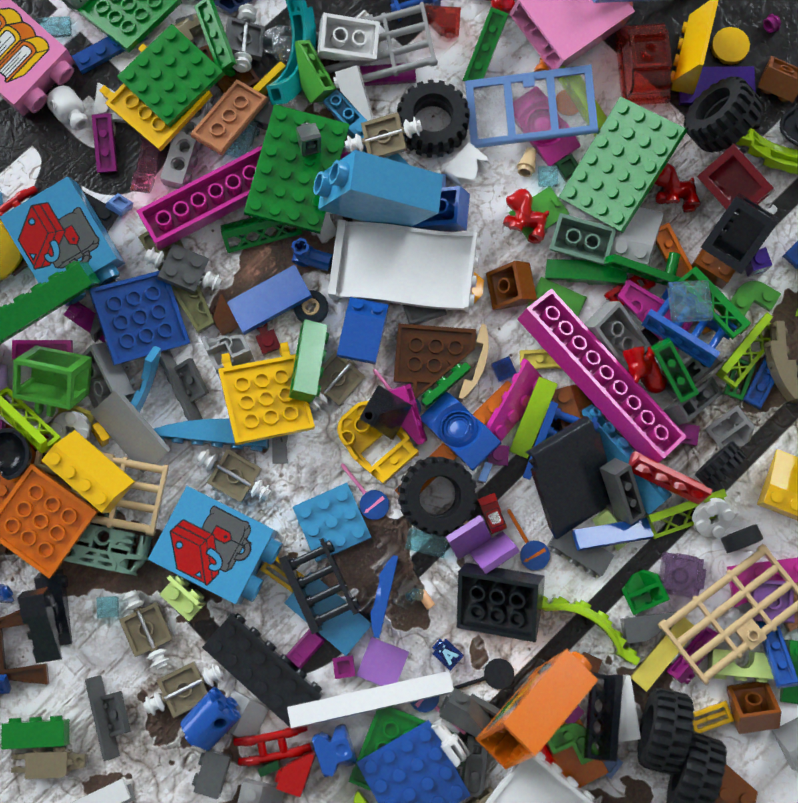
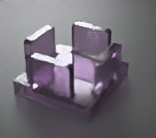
[659,552,706,599]

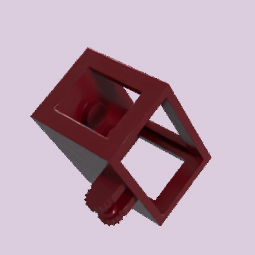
[697,144,775,209]

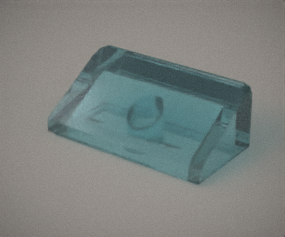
[405,528,448,558]

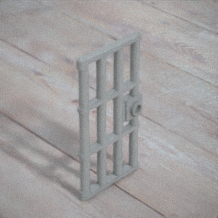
[316,2,438,89]

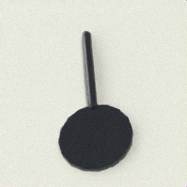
[453,658,514,689]

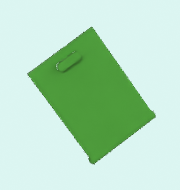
[509,186,569,240]
[527,277,587,317]

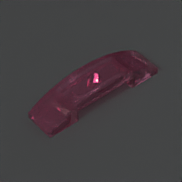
[130,135,161,193]

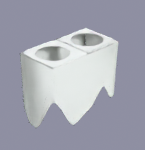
[445,143,491,188]

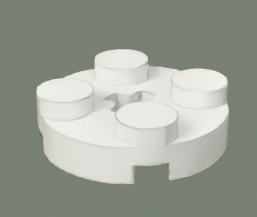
[50,411,92,441]
[692,498,735,538]

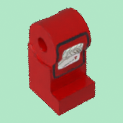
[477,493,507,534]

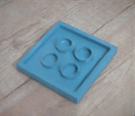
[292,483,372,562]

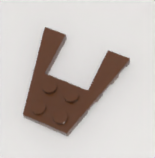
[0,610,49,684]

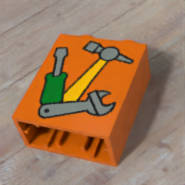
[475,649,598,770]

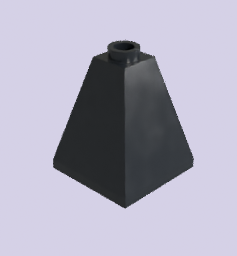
[359,385,412,440]

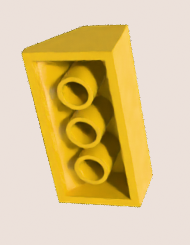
[41,430,135,513]

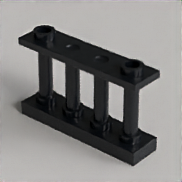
[279,538,360,634]

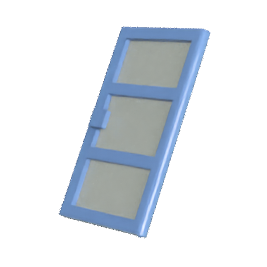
[465,64,599,148]

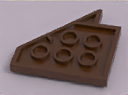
[394,323,476,400]

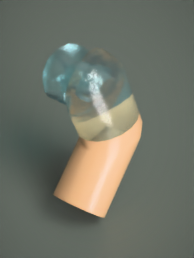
[405,588,435,610]

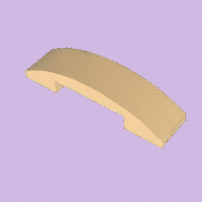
[458,324,489,402]

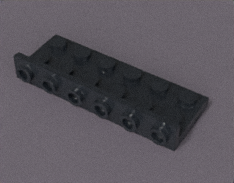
[202,613,324,727]

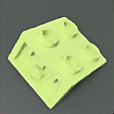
[159,575,206,622]

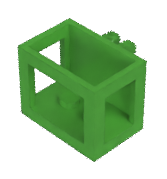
[12,345,92,417]

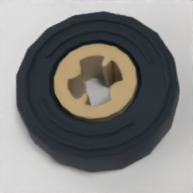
[294,290,329,323]

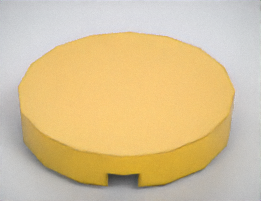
[711,27,750,65]

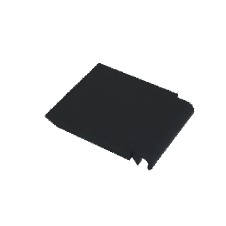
[526,416,611,540]

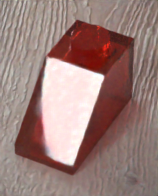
[424,5,461,38]

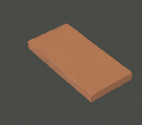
[190,79,268,156]

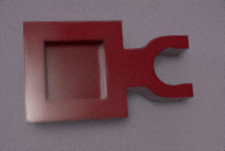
[255,323,280,355]

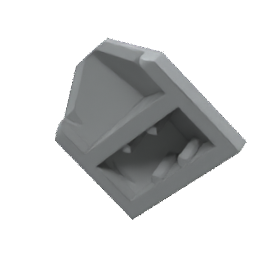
[705,405,755,449]
[228,690,269,737]

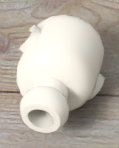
[47,86,88,130]

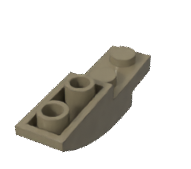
[763,321,798,402]

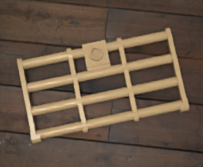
[34,447,169,536]
[658,544,798,685]

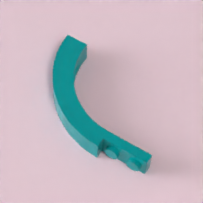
[266,0,316,105]

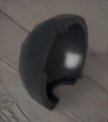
[0,428,32,480]

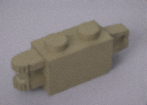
[11,746,87,779]

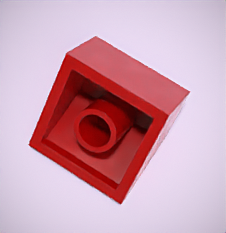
[274,749,316,797]

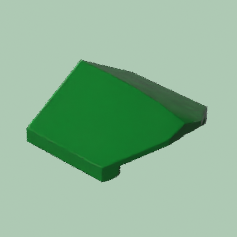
[622,570,670,615]

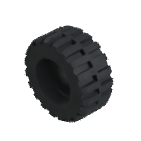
[684,76,762,153]
[397,79,470,158]
[398,456,478,536]
[637,687,694,775]
[666,731,727,803]

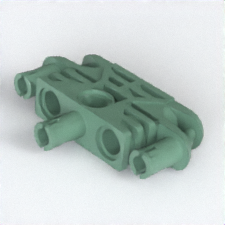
[64,510,152,576]

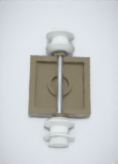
[345,112,423,158]
[309,351,366,411]
[197,448,271,503]
[119,590,174,670]
[143,661,224,718]

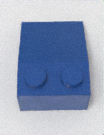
[412,186,470,232]
[337,297,389,365]

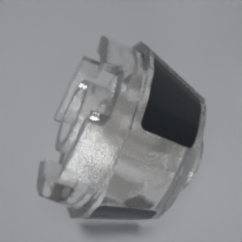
[262,24,292,63]

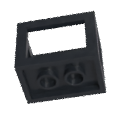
[700,193,780,274]

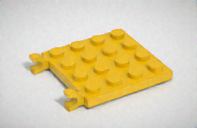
[99,44,213,151]
[218,342,315,446]

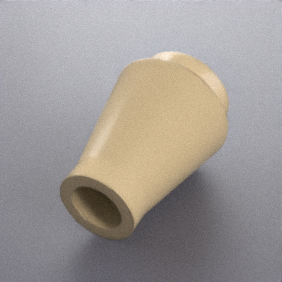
[517,147,537,177]

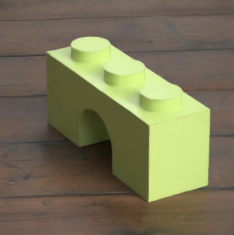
[707,649,774,683]

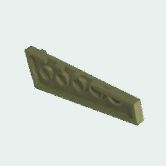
[138,232,215,334]

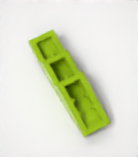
[509,376,558,459]

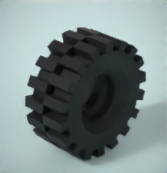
[695,441,747,489]

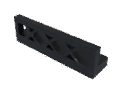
[584,672,623,762]

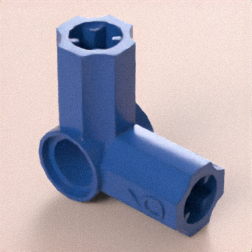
[291,238,333,271]

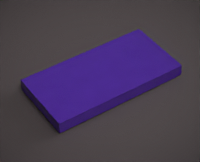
[678,66,756,105]

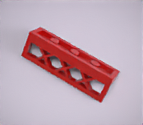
[629,451,712,505]

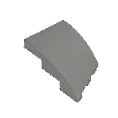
[200,335,255,379]

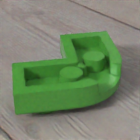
[730,281,781,316]
[548,723,599,765]

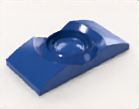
[420,391,502,471]
[370,555,398,638]

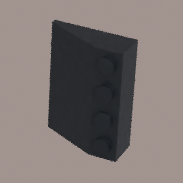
[456,562,545,642]

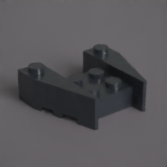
[17,569,72,663]

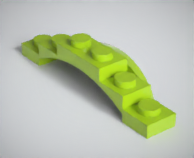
[736,129,798,174]
[541,596,641,666]

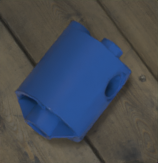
[181,687,241,750]

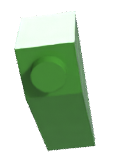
[295,40,336,103]

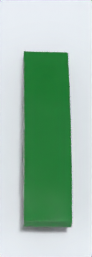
[545,259,628,285]

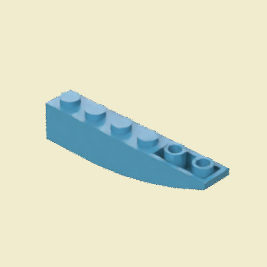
[323,89,409,165]
[581,404,672,515]
[154,419,269,452]

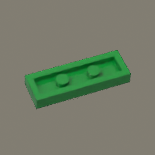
[421,362,471,409]

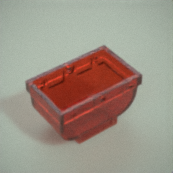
[615,23,672,105]

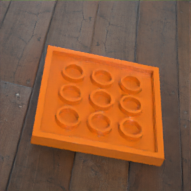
[0,464,99,579]

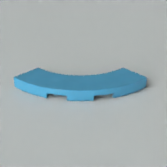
[131,346,161,413]

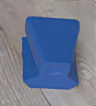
[312,724,357,778]

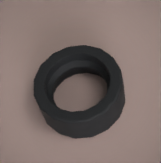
[721,524,763,553]

